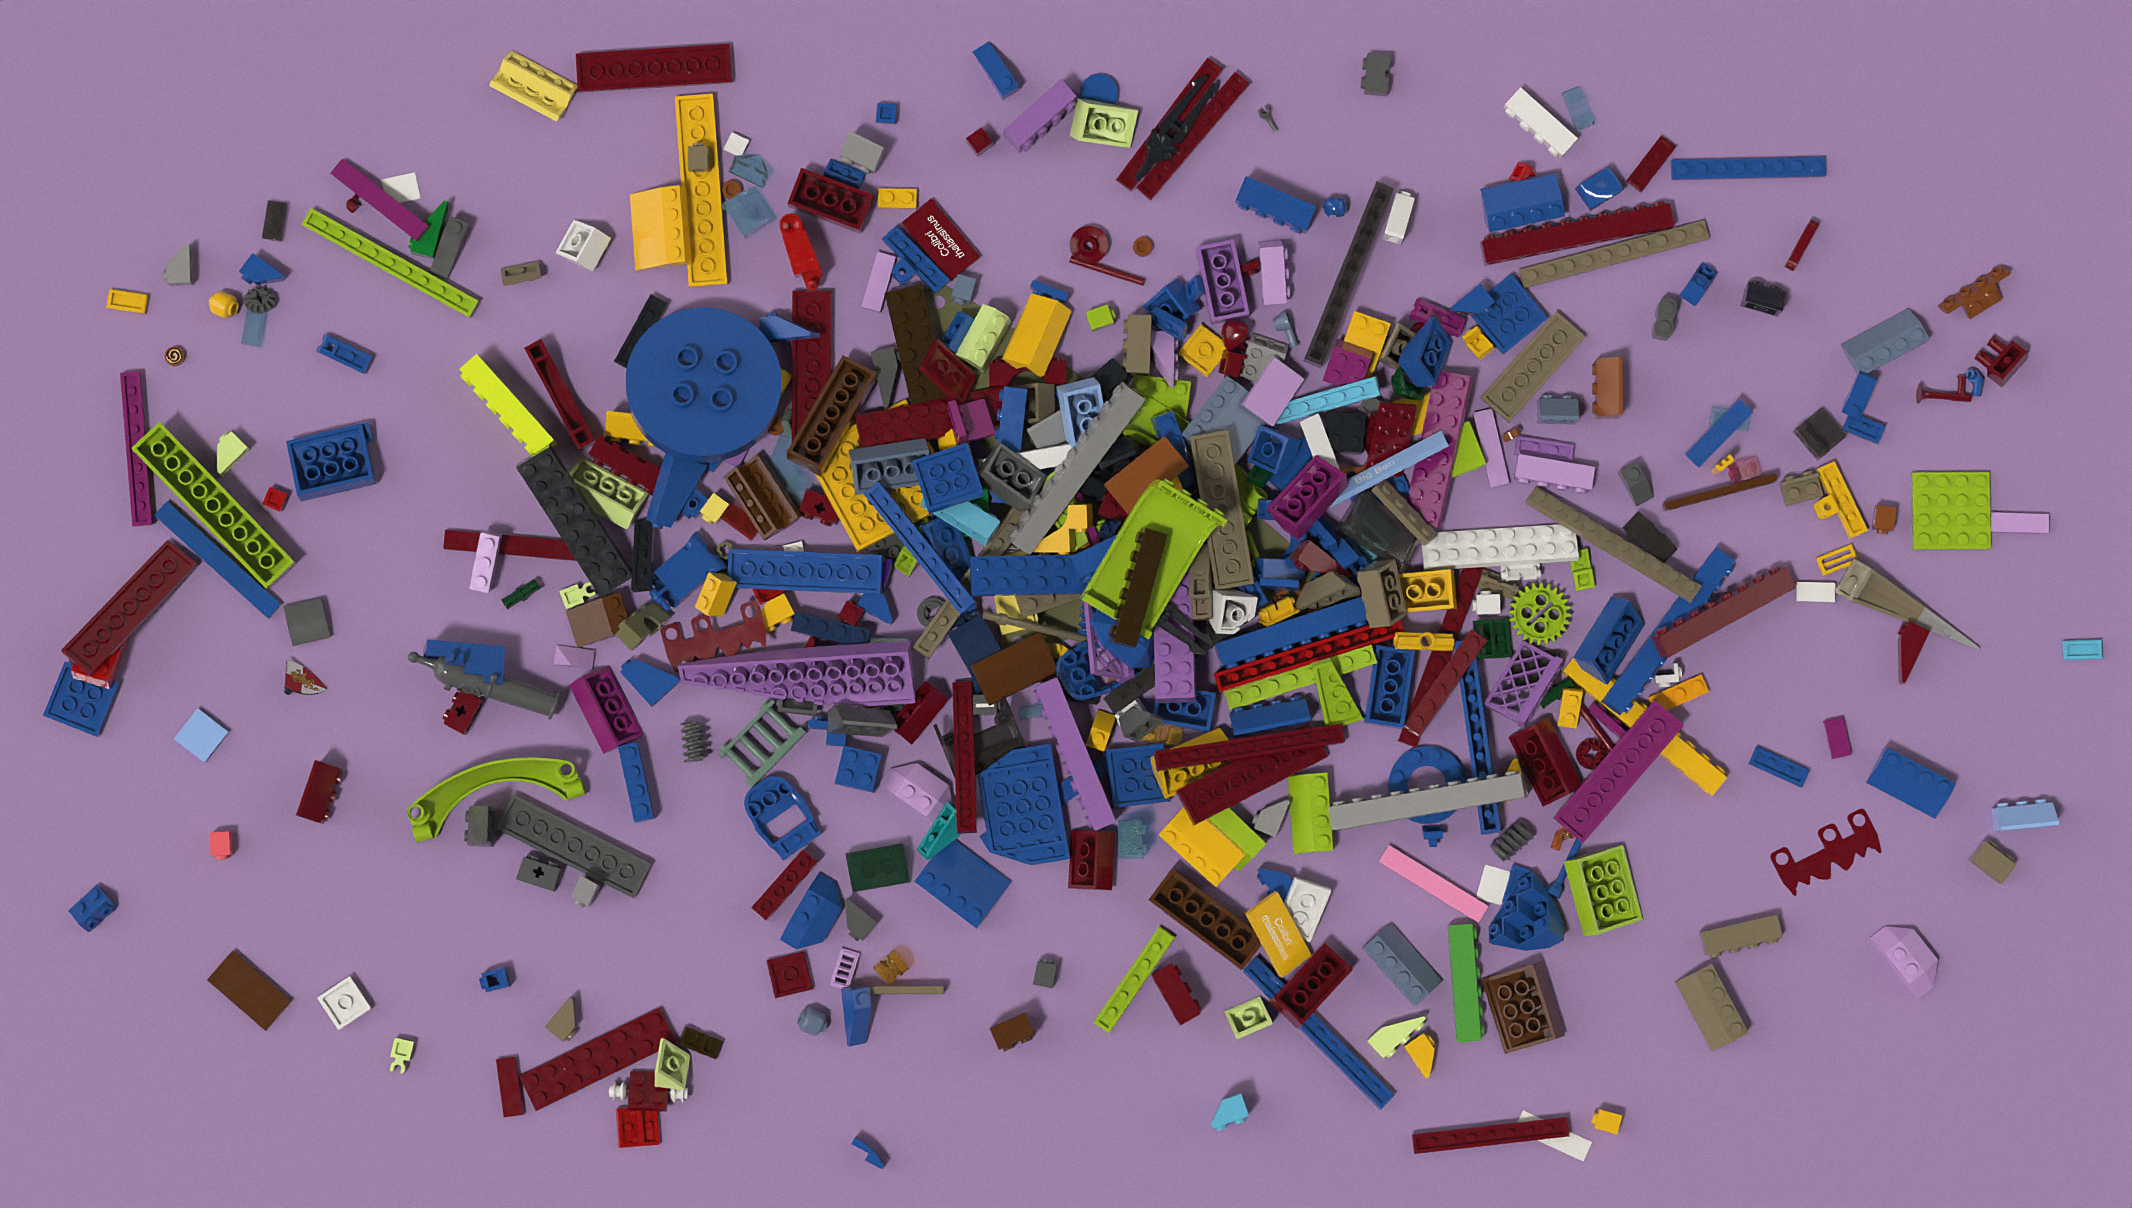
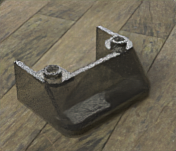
[933,696,1026,778]

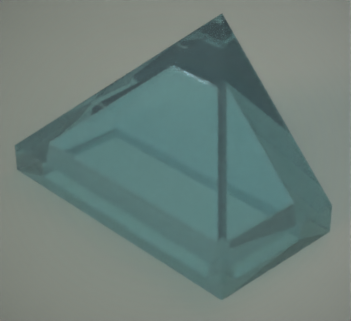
[729,154,770,188]

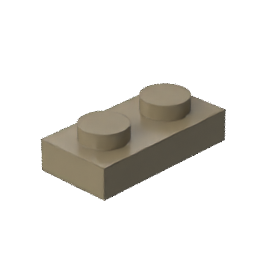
[501,261,541,286]

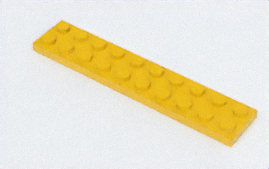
[675,94,728,288]

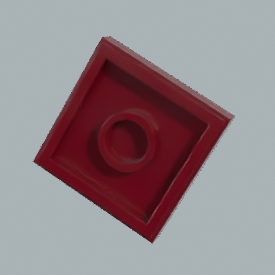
[766,952,813,998]

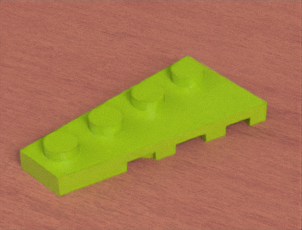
[1311,658,1364,726]

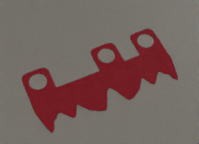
[660,601,766,673]
[1770,809,1881,896]

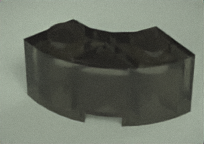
[1622,511,1677,563]

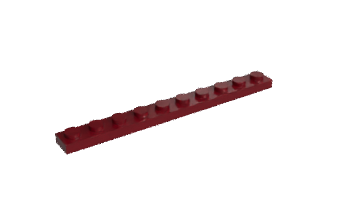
[1398,567,1484,748]
[1154,723,1345,772]

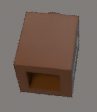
[1871,505,1897,535]

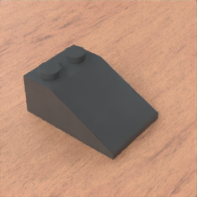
[464,806,495,847]

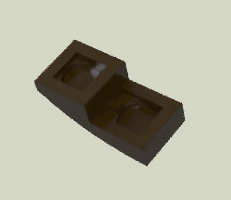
[678,1026,723,1059]

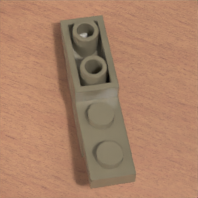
[1190,544,1213,621]

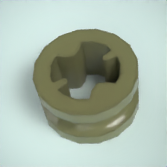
[717,542,734,560]

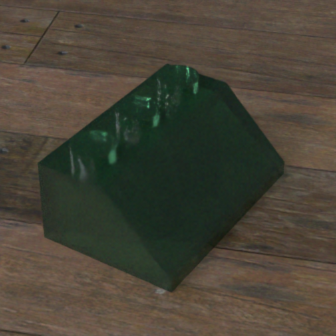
[845,843,910,892]

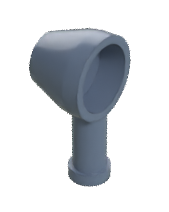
[1273,311,1299,348]

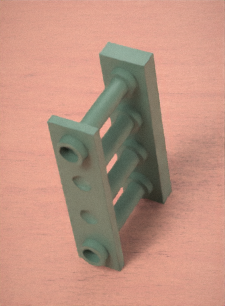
[718,700,806,788]

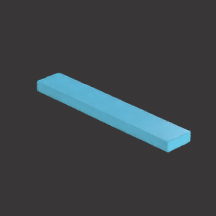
[1273,377,1381,427]

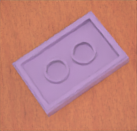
[1241,357,1304,427]

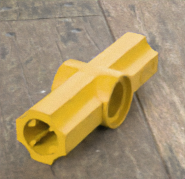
[1394,632,1454,651]

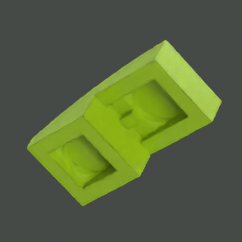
[1570,547,1595,591]

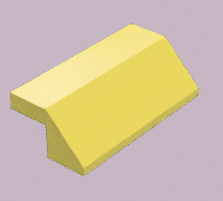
[489,50,578,122]

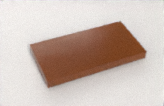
[1104,436,1189,515]

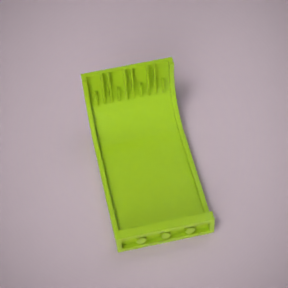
[1079,478,1228,639]

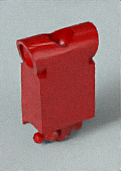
[779,213,823,291]

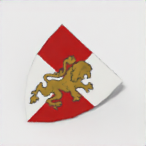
[284,659,326,695]

